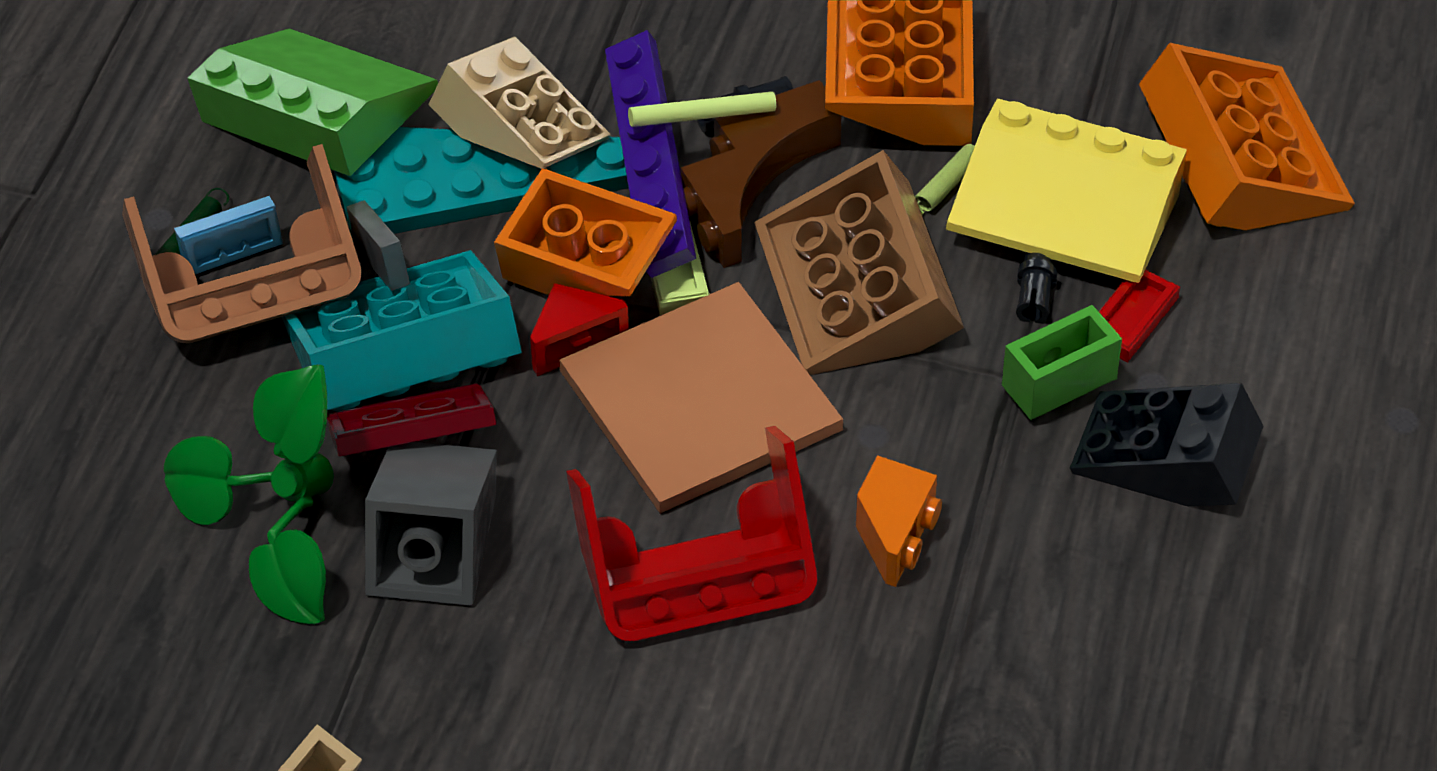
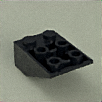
[1069,383,1264,507]

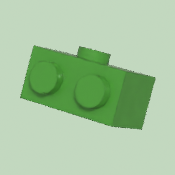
[1002,305,1122,420]

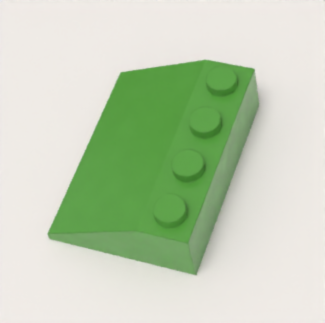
[187,28,438,176]

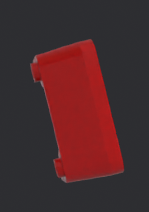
[566,426,817,641]

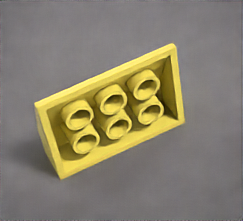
[946,98,1187,283]

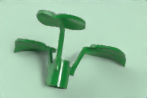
[163,364,334,624]

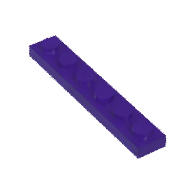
[605,30,696,278]

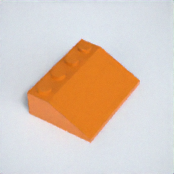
[825,0,974,146]
[1139,43,1355,230]

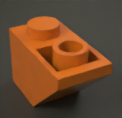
[856,455,942,587]

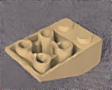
[428,37,611,169]

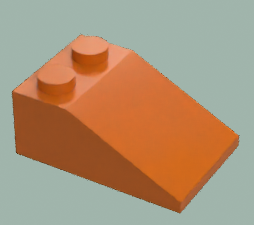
[494,168,677,296]

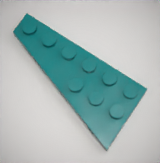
[333,127,629,242]

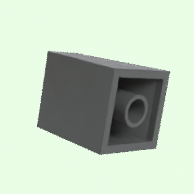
[365,442,497,606]

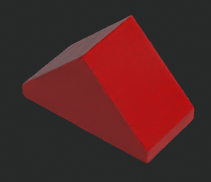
[530,283,629,376]

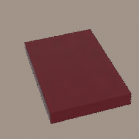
[327,384,496,457]

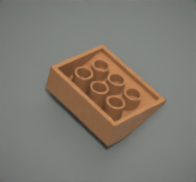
[754,150,964,375]

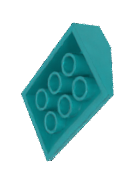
[282,250,522,412]

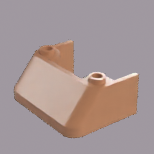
[122,144,361,343]

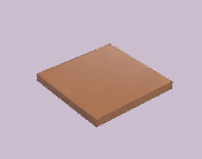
[559,282,843,514]

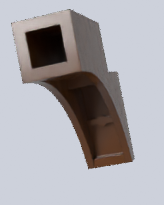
[681,80,842,268]

